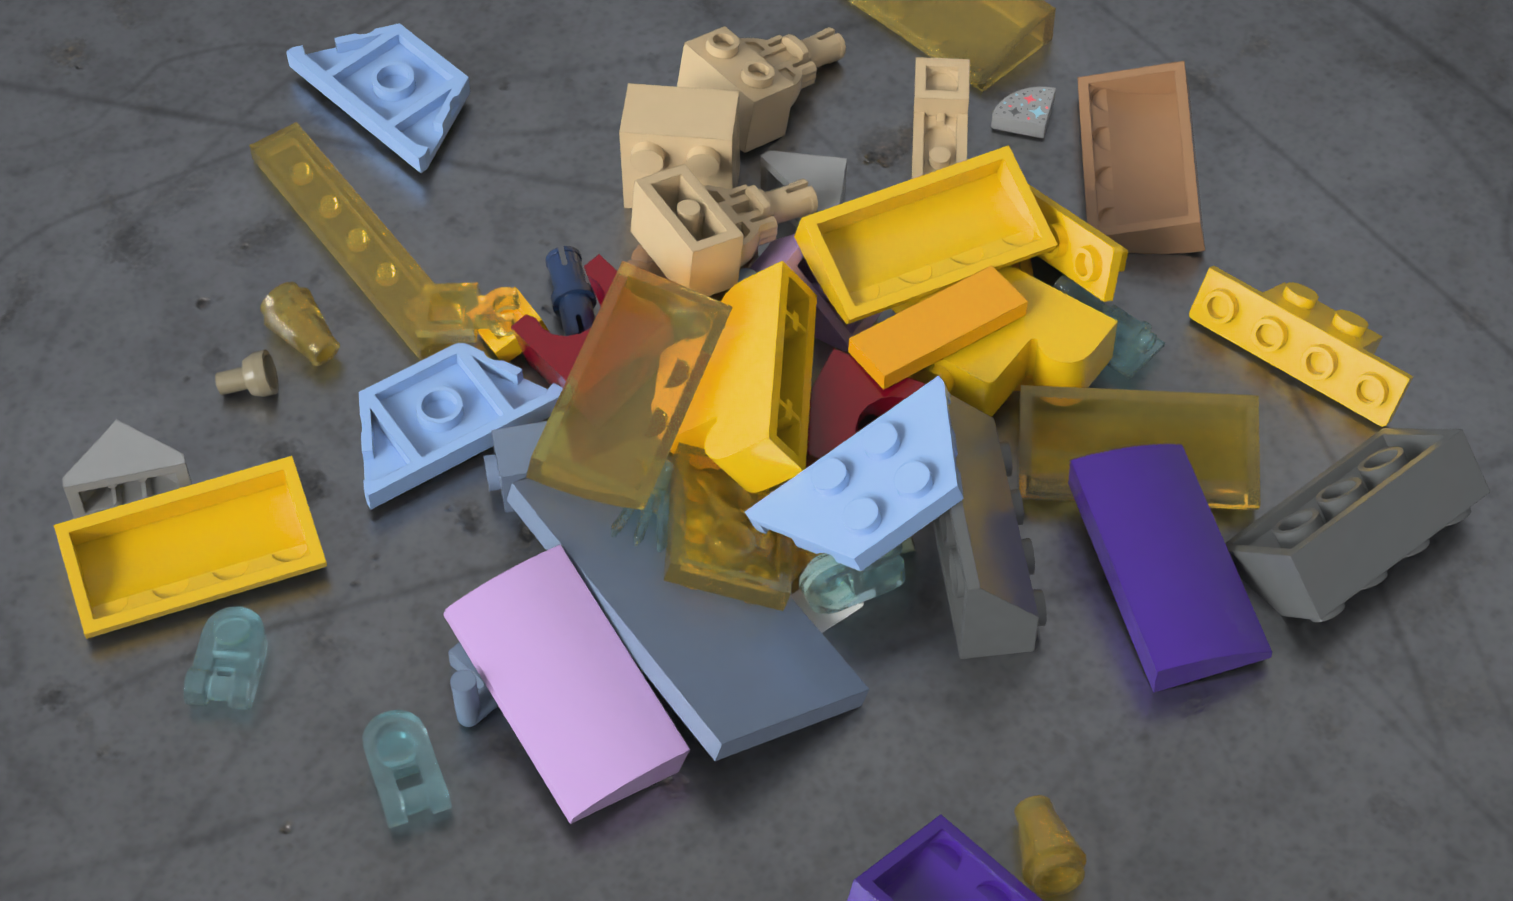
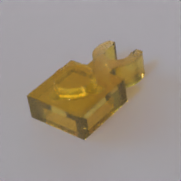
[415,282,521,344]

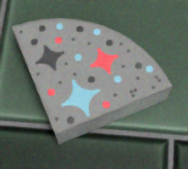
[991,87,1056,139]

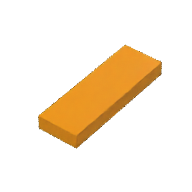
[848,265,1028,390]

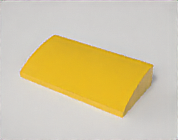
[794,145,1058,324]
[54,456,327,639]

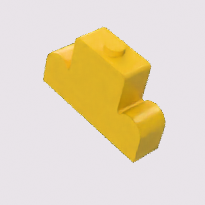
[657,261,817,493]
[891,265,1118,417]

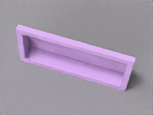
[444,545,690,824]

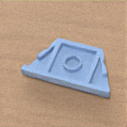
[286,23,470,173]
[359,341,568,509]
[745,376,964,571]

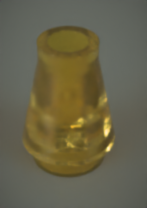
[260,282,340,366]
[1014,795,1086,897]

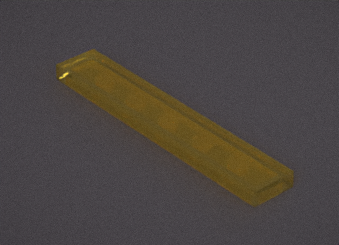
[249,122,471,361]

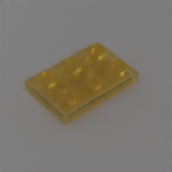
[663,442,792,611]

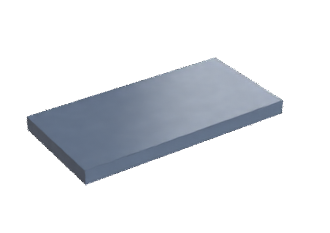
[507,442,869,761]

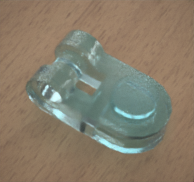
[799,543,906,614]
[184,606,267,710]
[362,710,452,828]

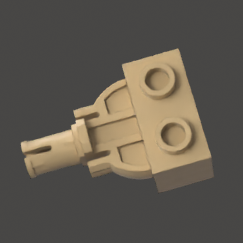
[677,26,846,153]
[631,164,818,303]

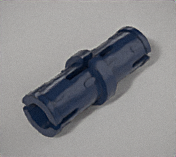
[545,246,597,336]

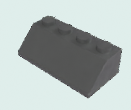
[932,394,1047,659]
[1225,428,1490,622]

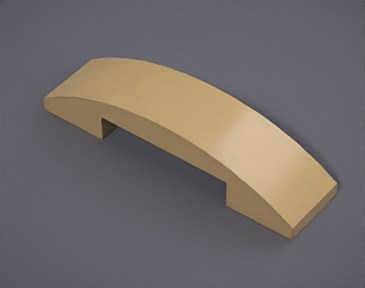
[911,57,970,179]

